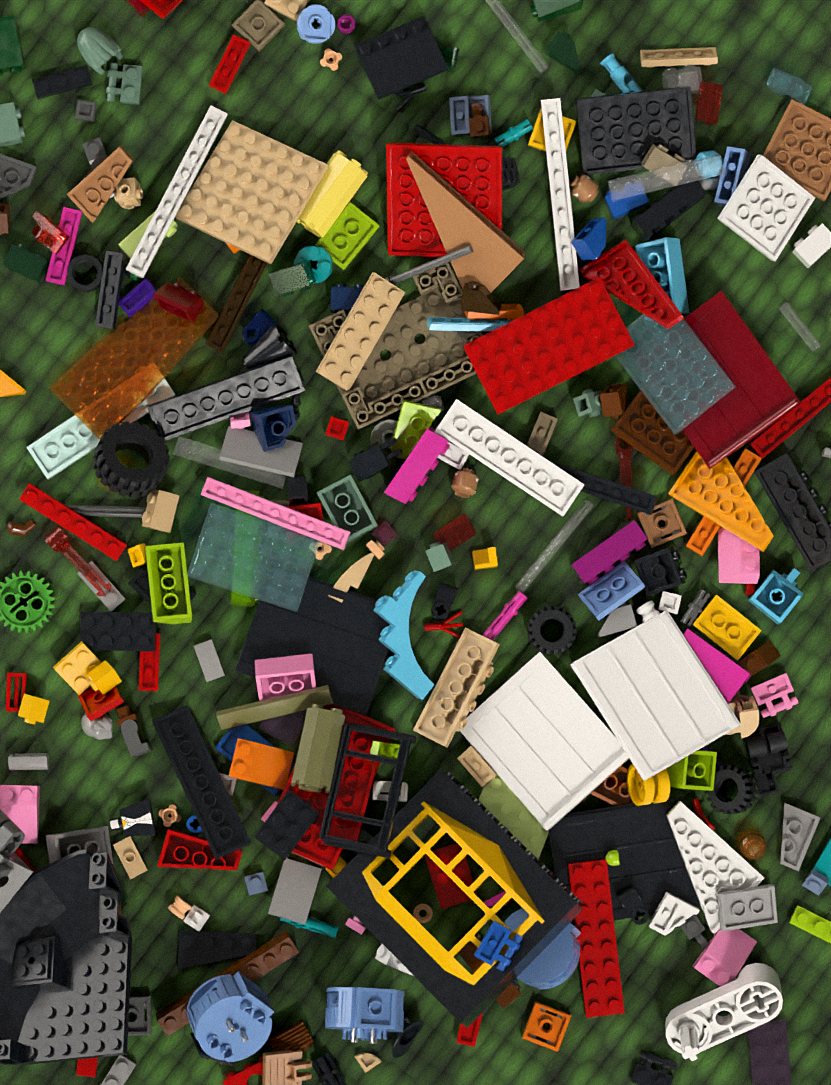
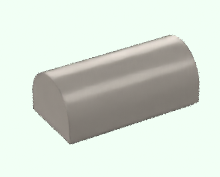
[8,753,49,770]

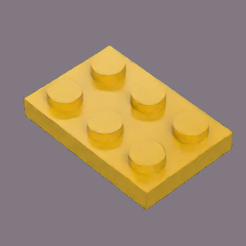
[692,595,762,661]

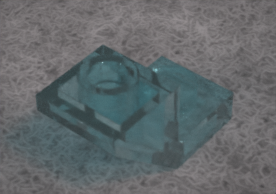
[766,68,812,105]

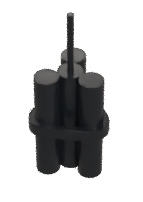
[312,1053,347,1085]

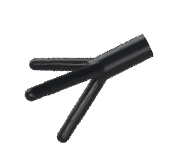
[393,84,427,112]

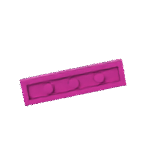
[46,207,83,286]

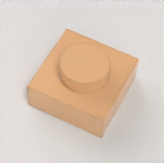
[366,540,385,560]

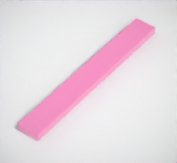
[201,477,351,550]

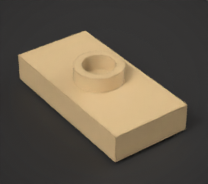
[113,836,148,879]

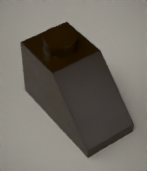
[461,281,502,315]

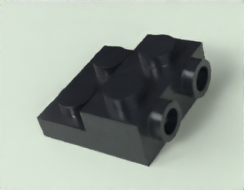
[634,547,687,596]

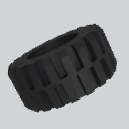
[93,421,170,498]

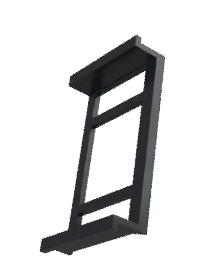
[319,723,417,859]

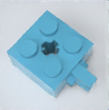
[748,568,804,624]

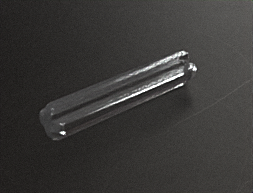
[779,302,821,351]

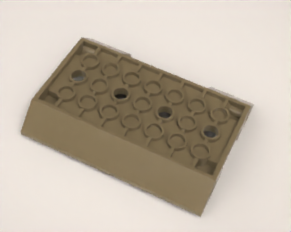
[309,263,483,429]

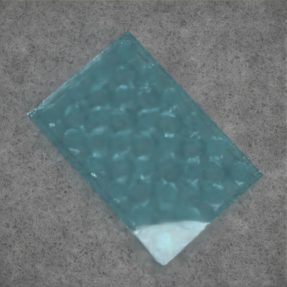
[615,314,736,435]
[187,503,320,612]

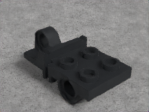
[744,722,793,796]

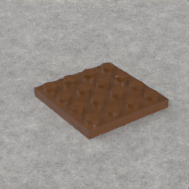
[611,381,694,476]

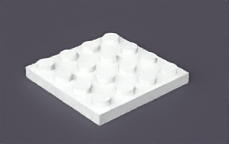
[717,155,815,261]

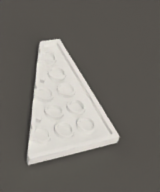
[666,801,764,934]

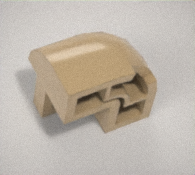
[727,692,759,738]

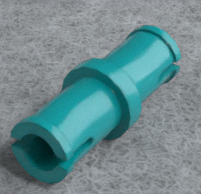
[494,119,533,147]

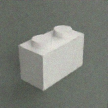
[793,223,831,268]

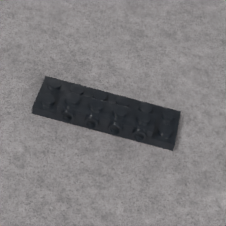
[754,453,831,571]

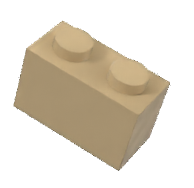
[142,490,179,533]

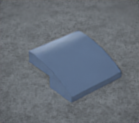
[449,95,492,136]

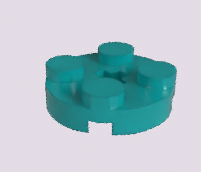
[294,245,333,284]

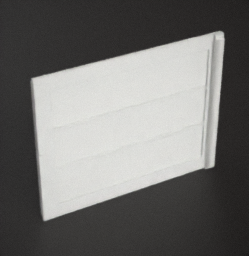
[571,611,741,781]
[459,652,629,831]

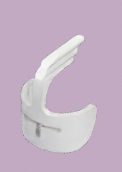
[372,781,408,802]

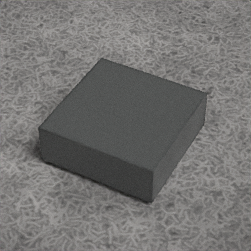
[75,100,97,122]

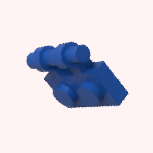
[474,921,523,972]

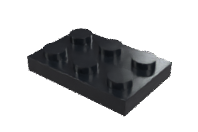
[254,790,320,861]

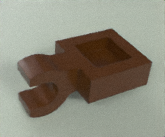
[469,103,491,138]

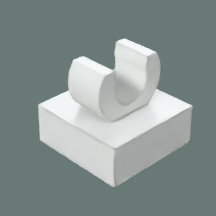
[183,904,210,931]

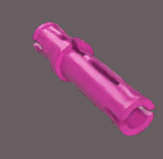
[482,591,528,641]

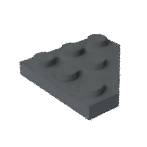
[0,154,37,200]

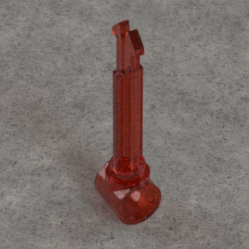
[614,436,633,521]
[44,526,112,597]

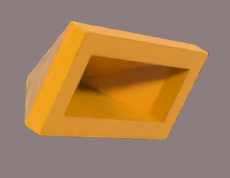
[0,370,27,397]

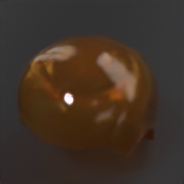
[736,829,767,860]

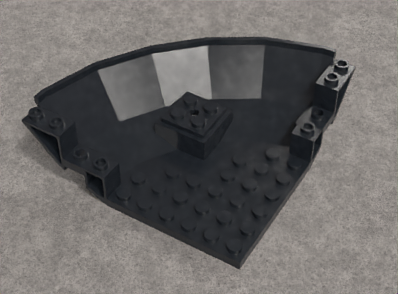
[0,850,132,1065]

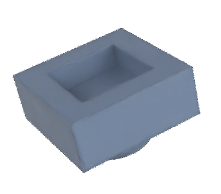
[802,869,829,896]
[244,872,268,896]

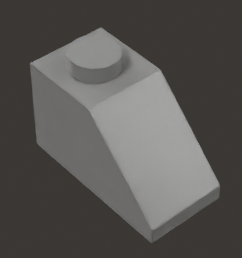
[598,602,637,637]

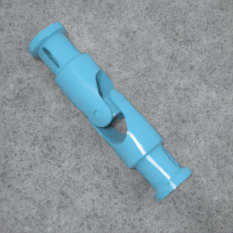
[600,53,643,93]

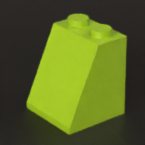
[666,750,717,791]

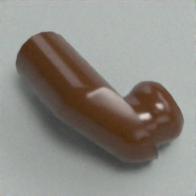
[7,519,37,536]

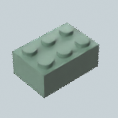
[317,474,378,543]

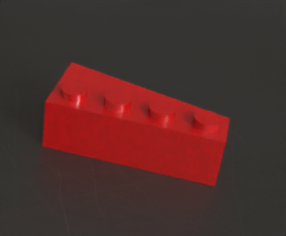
[157,828,244,870]

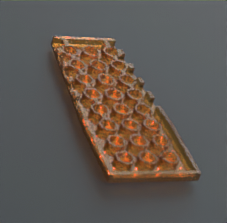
[49,277,219,440]

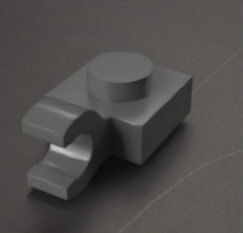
[680,914,708,948]

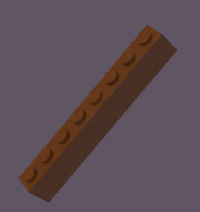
[155,930,299,1036]

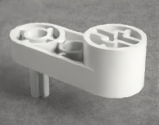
[665,963,783,1061]

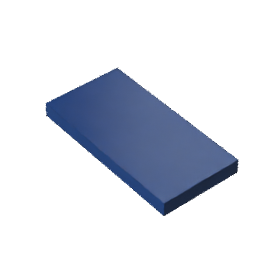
[215,724,296,796]

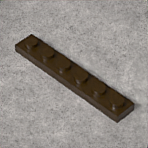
[205,254,267,353]

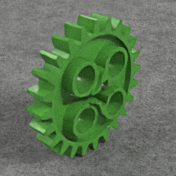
[0,571,56,633]

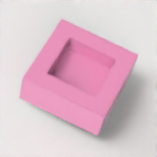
[230,411,250,429]
[345,916,366,935]

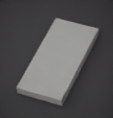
[219,426,303,477]

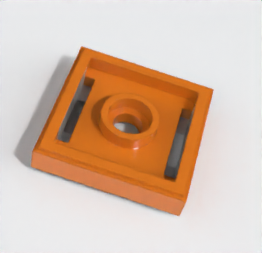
[521,1001,572,1052]

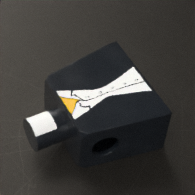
[110,799,157,836]

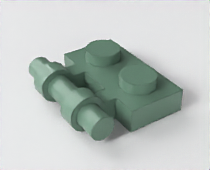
[106,63,143,105]

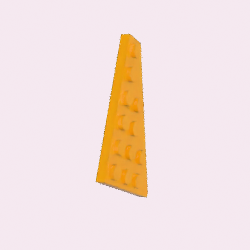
[668,451,774,552]

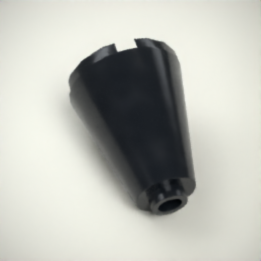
[243,323,297,370]

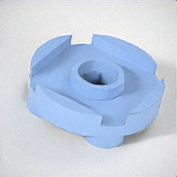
[297,5,335,44]

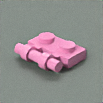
[750,673,798,718]

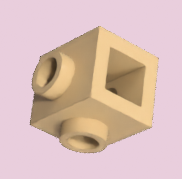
[114,177,143,209]

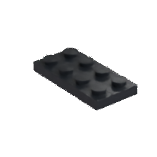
[80,611,157,652]

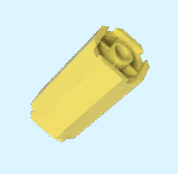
[297,150,368,238]

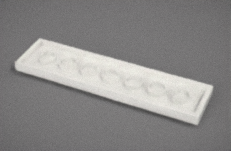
[435,399,584,516]

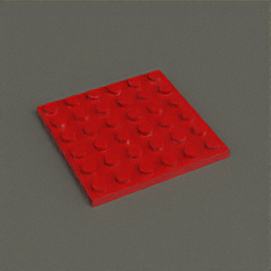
[386,142,502,257]

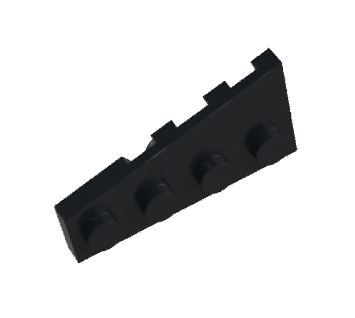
[178,930,257,970]

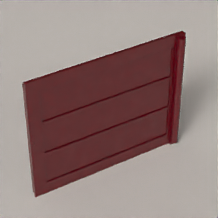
[631,291,801,469]

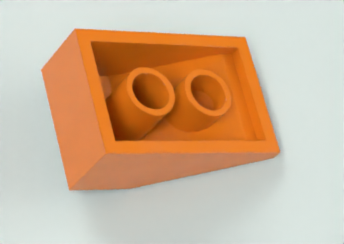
[229,738,294,790]

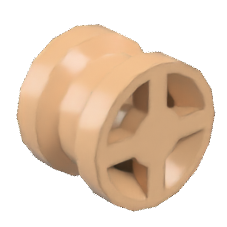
[168,895,192,920]

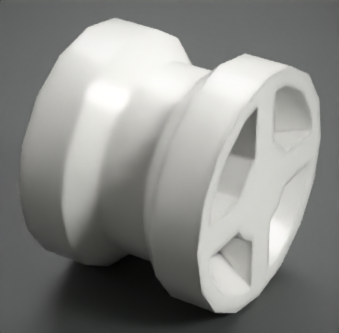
[636,601,660,623]

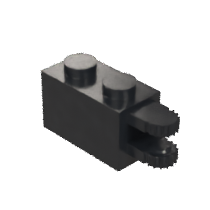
[349,438,403,482]

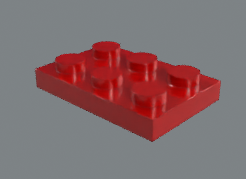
[424,843,478,909]

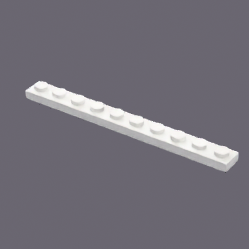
[541,98,580,291]
[126,106,228,278]

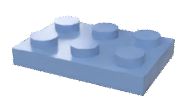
[578,561,645,621]

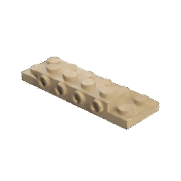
[413,628,500,748]

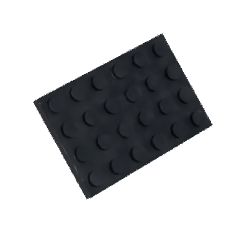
[576,86,696,175]

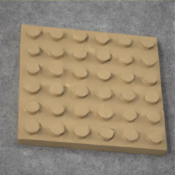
[175,120,329,264]

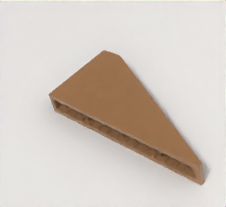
[406,150,526,292]

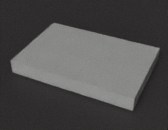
[268,859,322,925]
[717,884,778,931]

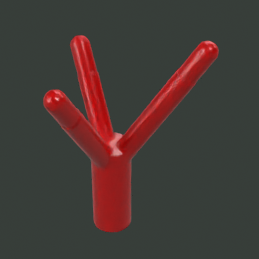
[425,611,463,639]
[691,799,715,831]

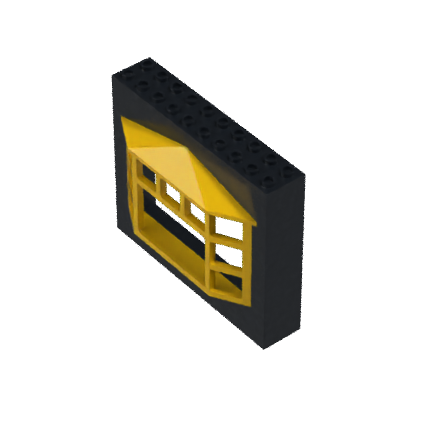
[326,769,583,1028]

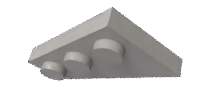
[780,803,820,871]

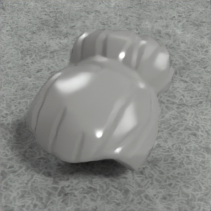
[81,713,113,740]

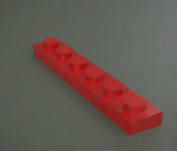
[750,378,831,459]
[19,483,127,561]

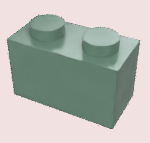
[0,102,25,147]

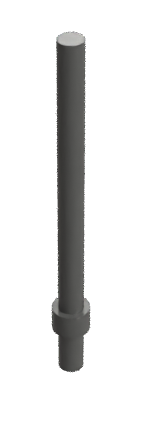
[384,245,473,285]

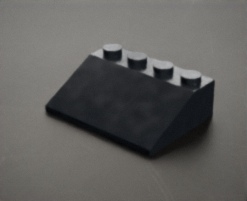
[354,16,448,100]

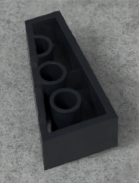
[631,176,706,243]

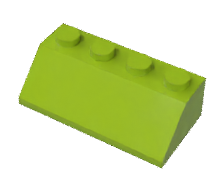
[145,542,192,624]

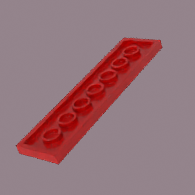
[568,859,625,1018]

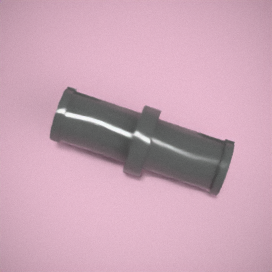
[680,589,710,628]

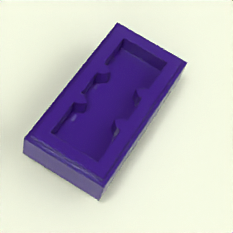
[119,278,157,318]

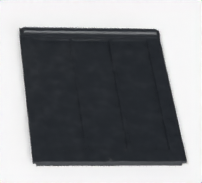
[235,564,390,716]
[548,796,700,926]

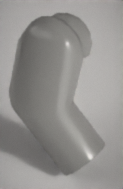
[698,171,721,190]

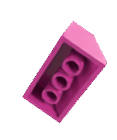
[384,427,450,504]

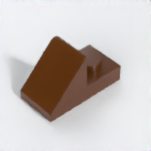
[738,640,781,676]

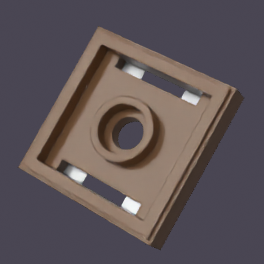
[636,498,687,549]

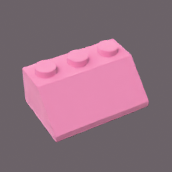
[718,528,760,584]
[255,654,316,701]

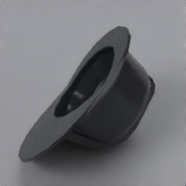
[392,1014,424,1058]

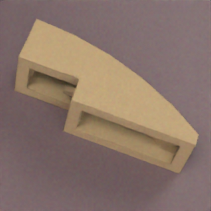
[328,553,374,602]

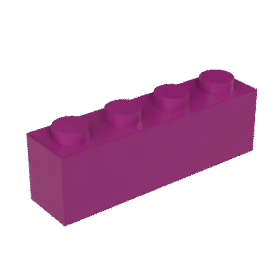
[571,520,648,584]

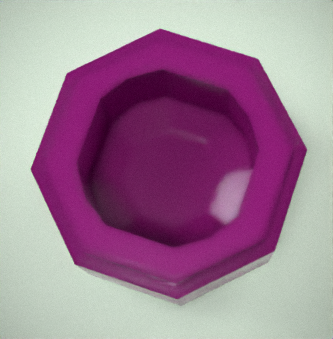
[337,14,355,34]

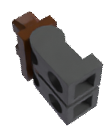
[116,705,152,757]

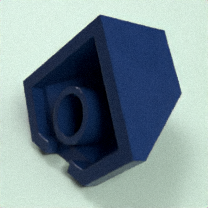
[250,405,296,452]

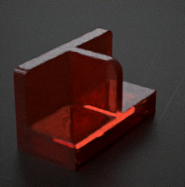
[693,82,723,126]
[32,211,70,254]
[432,514,476,551]

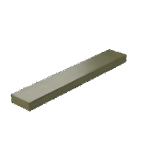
[216,685,333,730]

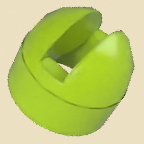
[606,850,620,866]

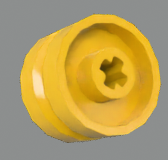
[627,764,670,806]

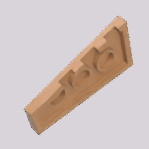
[67,145,134,223]

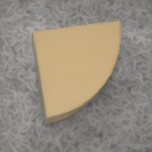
[355,1053,382,1073]

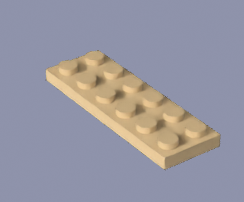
[316,272,405,391]

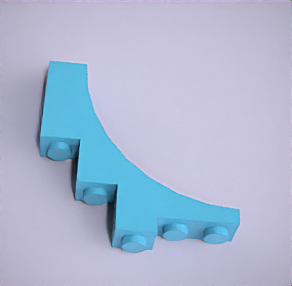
[373,570,434,700]

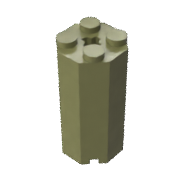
[291,704,345,794]

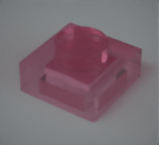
[371,521,398,547]

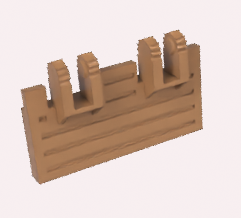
[262,1050,312,1085]

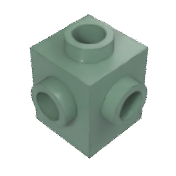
[573,389,602,418]

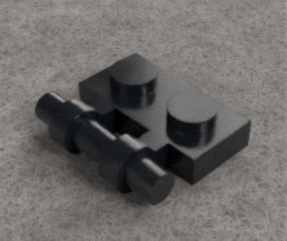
[630,1050,678,1085]

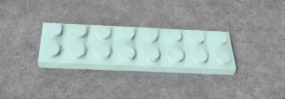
[26,363,175,480]

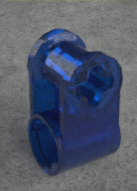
[242,309,277,345]

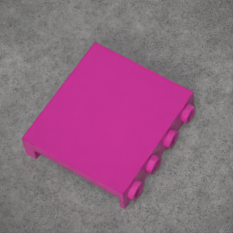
[683,629,751,704]

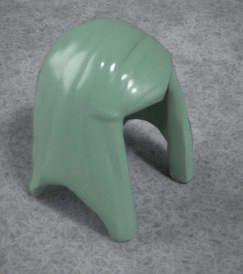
[77,27,123,75]

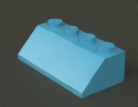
[635,237,690,320]

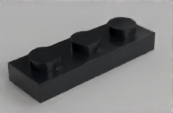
[32,65,93,100]

